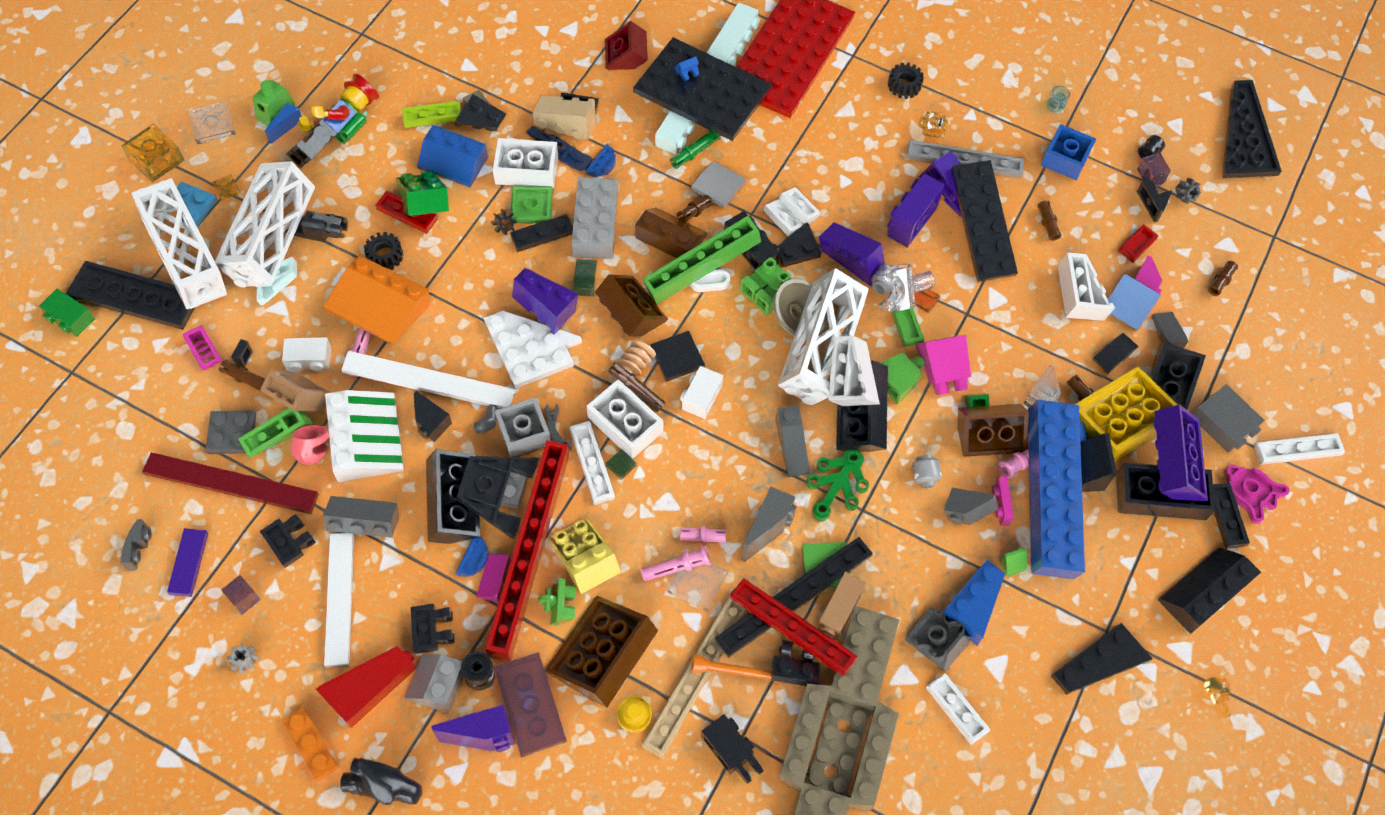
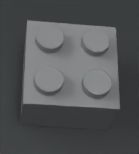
[495,397,551,458]

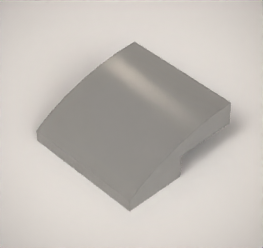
[691,161,747,208]

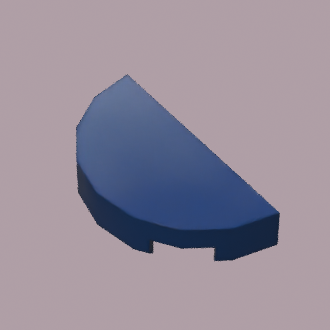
[586,144,616,177]
[456,537,488,577]

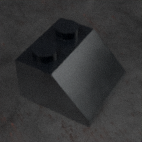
[1080,433,1117,492]

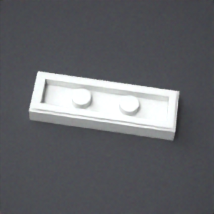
[926,673,990,745]

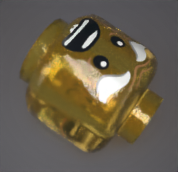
[919,111,948,138]

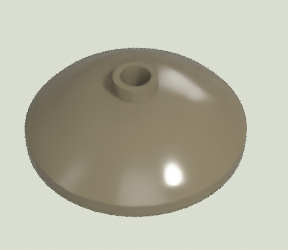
[773,279,827,337]

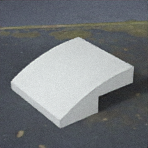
[763,187,821,237]

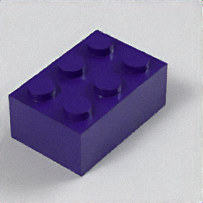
[887,173,945,248]

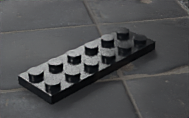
[951,160,1018,282]
[66,261,195,330]

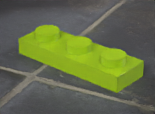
[402,100,461,128]

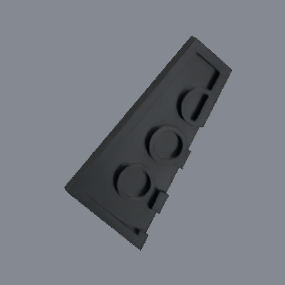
[1051,623,1153,695]

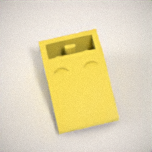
[547,517,621,594]

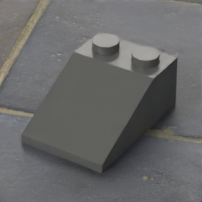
[741,486,797,562]

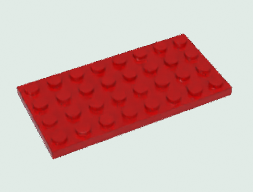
[736,0,855,118]

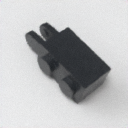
[701,714,764,784]

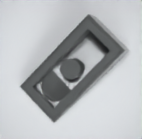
[1152,312,1188,348]

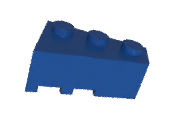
[943,560,1005,646]

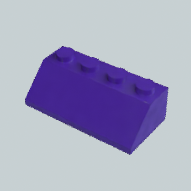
[1153,404,1208,501]

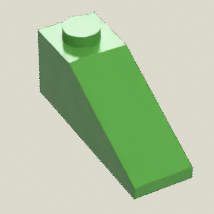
[238,408,313,458]

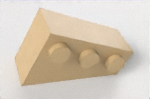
[533,95,596,141]

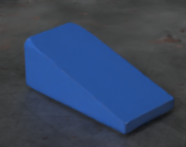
[265,103,302,143]

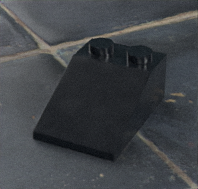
[1150,342,1206,410]

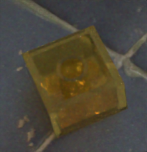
[121,123,185,183]

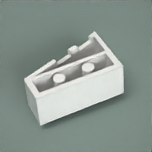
[1057,252,1115,321]
[829,335,880,406]

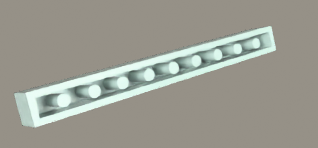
[655,2,760,154]

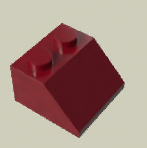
[605,21,648,70]

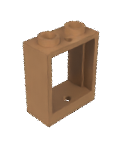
[260,371,331,412]
[818,572,866,639]

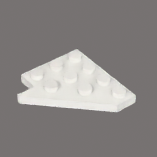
[484,311,582,389]

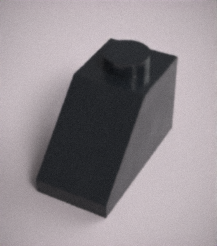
[414,391,452,442]

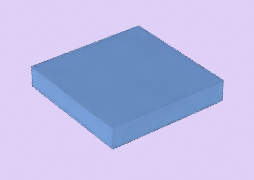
[1108,274,1161,330]

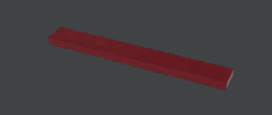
[142,452,319,514]

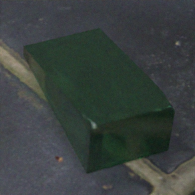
[573,259,597,296]

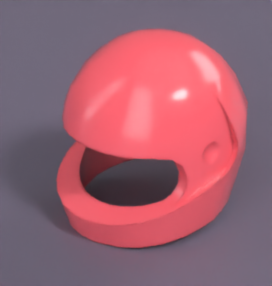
[290,425,329,465]

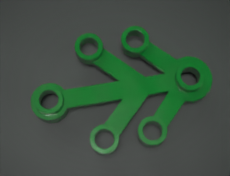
[806,449,869,522]

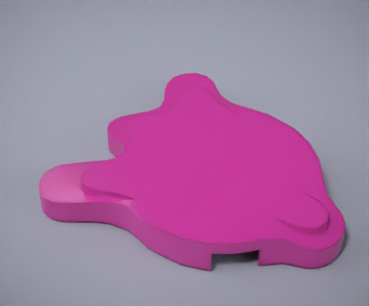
[1225,465,1290,524]

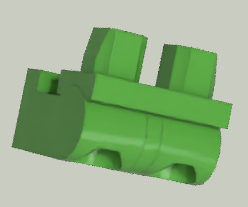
[740,257,792,315]

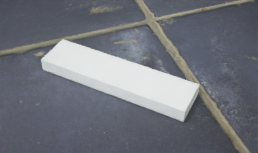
[569,421,615,505]
[1254,433,1345,465]

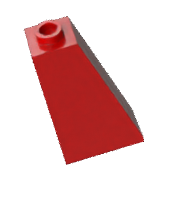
[316,646,417,728]

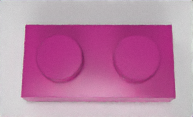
[992,477,1014,526]

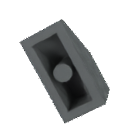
[944,488,999,525]

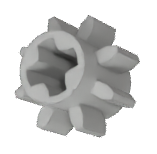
[227,643,259,674]

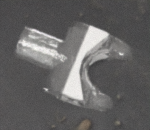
[876,264,935,311]

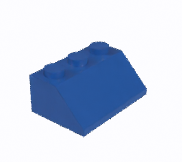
[417,125,488,187]

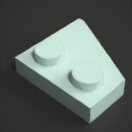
[256,257,297,306]

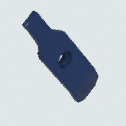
[527,126,592,171]

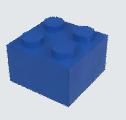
[1041,124,1096,181]

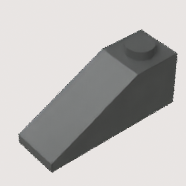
[775,405,810,477]

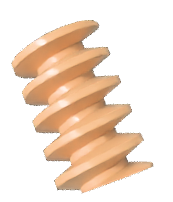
[612,341,656,380]

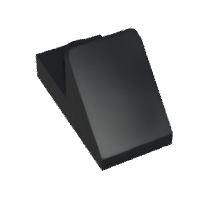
[1137,178,1172,223]

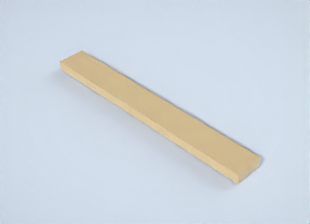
[642,587,748,759]

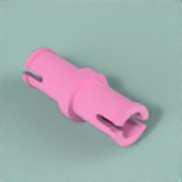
[680,526,726,544]

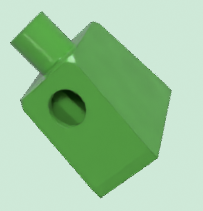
[253,80,296,126]
[881,353,925,404]

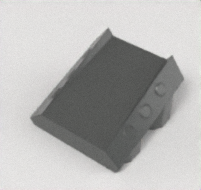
[905,607,971,670]

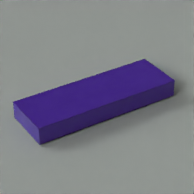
[167,528,208,597]

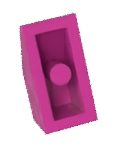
[1135,255,1163,294]

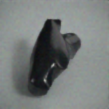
[340,758,422,805]

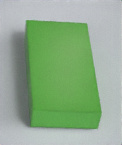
[891,305,924,347]

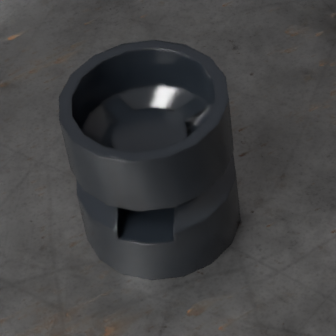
[461,651,495,691]

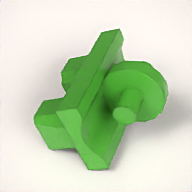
[538,578,576,625]

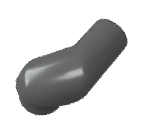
[474,406,497,433]

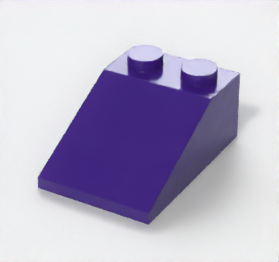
[432,705,515,752]

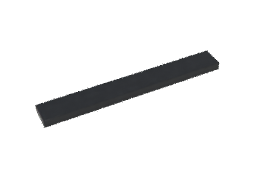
[715,537,873,658]

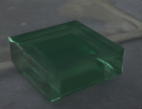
[606,449,637,480]

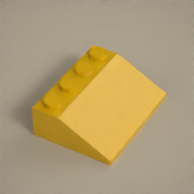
[1074,366,1178,462]

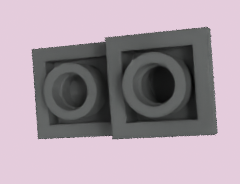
[120,519,152,571]

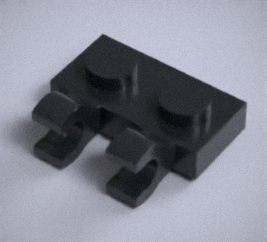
[260,514,316,568]
[410,604,455,654]
[771,640,820,686]

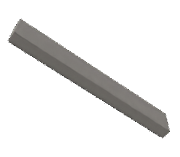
[906,140,1024,178]

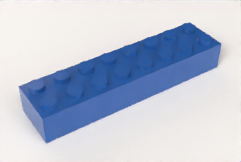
[1028,399,1085,579]

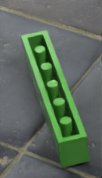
[643,216,761,304]

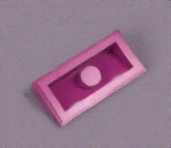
[476,554,511,602]

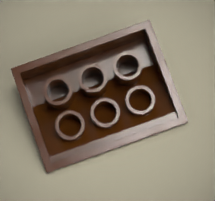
[545,596,658,708]

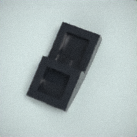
[1093,333,1139,374]

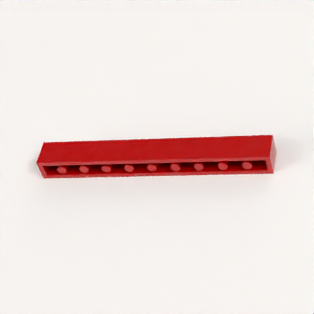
[485,440,569,662]

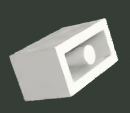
[282,337,331,372]
[680,366,724,419]

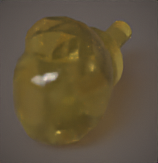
[1204,676,1231,717]

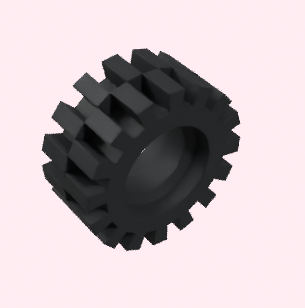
[888,62,924,99]
[364,232,403,270]

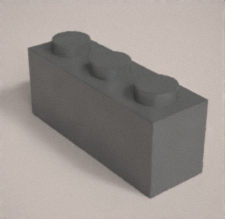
[323,496,399,538]

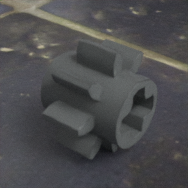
[1175,178,1201,204]

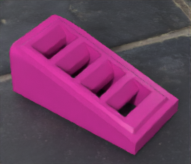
[182,325,222,371]

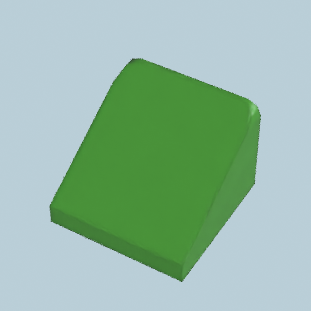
[1000,547,1027,576]

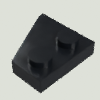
[454,94,506,131]
[778,222,821,267]

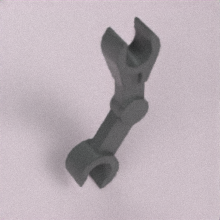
[545,404,572,451]

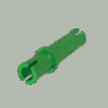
[670,131,721,169]

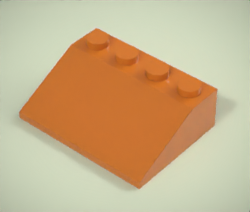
[323,255,429,344]

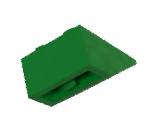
[396,171,449,216]

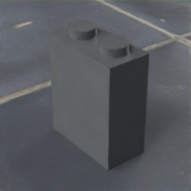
[1193,384,1265,453]

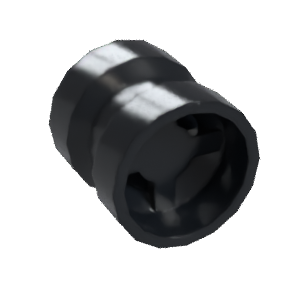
[1138,135,1165,162]

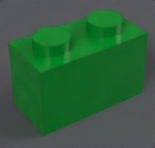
[39,288,95,337]

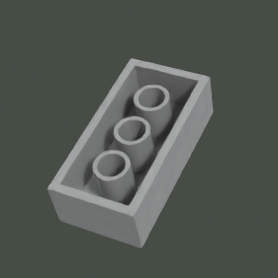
[572,177,618,259]

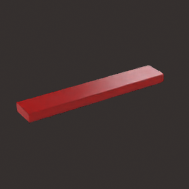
[730,578,858,677]

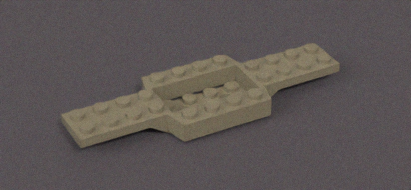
[779,605,900,815]

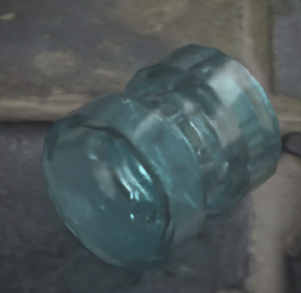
[1047,86,1070,113]

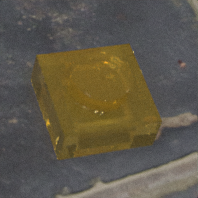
[212,174,241,201]

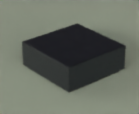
[231,339,253,367]

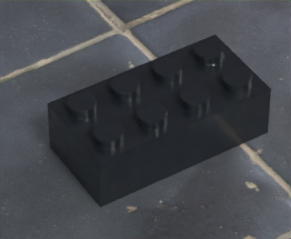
[1116,462,1215,520]

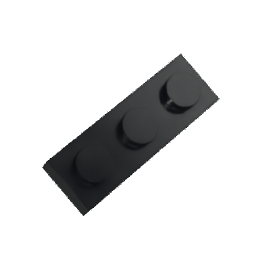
[510,214,573,252]
[1213,482,1250,549]

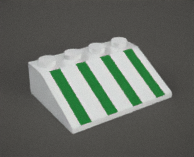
[325,390,404,482]

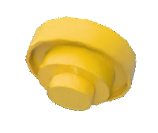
[617,696,652,733]

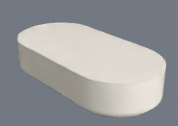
[690,269,730,292]

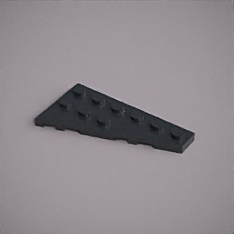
[1222,80,1282,178]

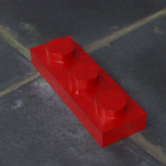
[375,191,438,234]

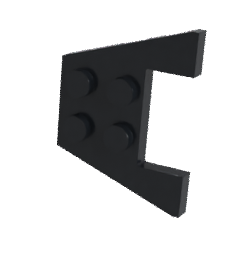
[456,456,539,539]

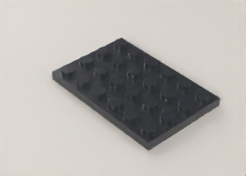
[633,37,771,141]

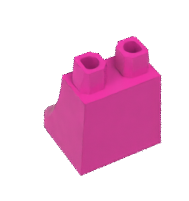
[915,335,971,395]

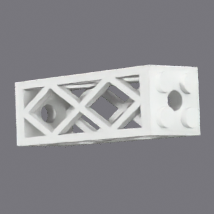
[215,161,315,287]
[131,178,227,309]
[778,268,869,405]

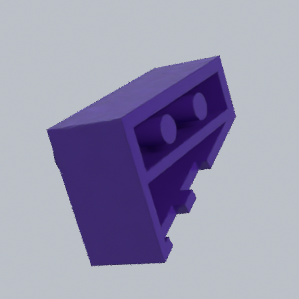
[919,151,962,217]
[819,222,885,287]
[512,268,578,335]

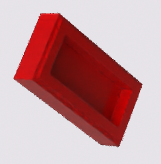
[1118,224,1159,263]

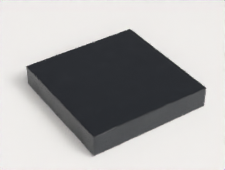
[650,331,705,382]

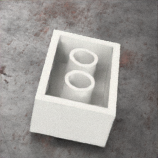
[493,138,558,188]
[587,379,663,459]

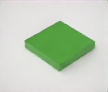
[511,186,553,223]
[802,542,851,588]

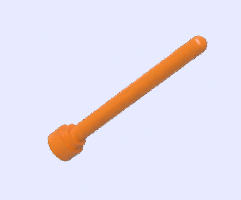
[691,654,771,680]

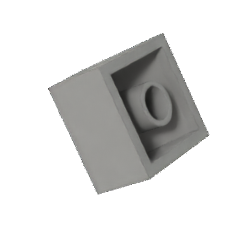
[405,654,464,713]

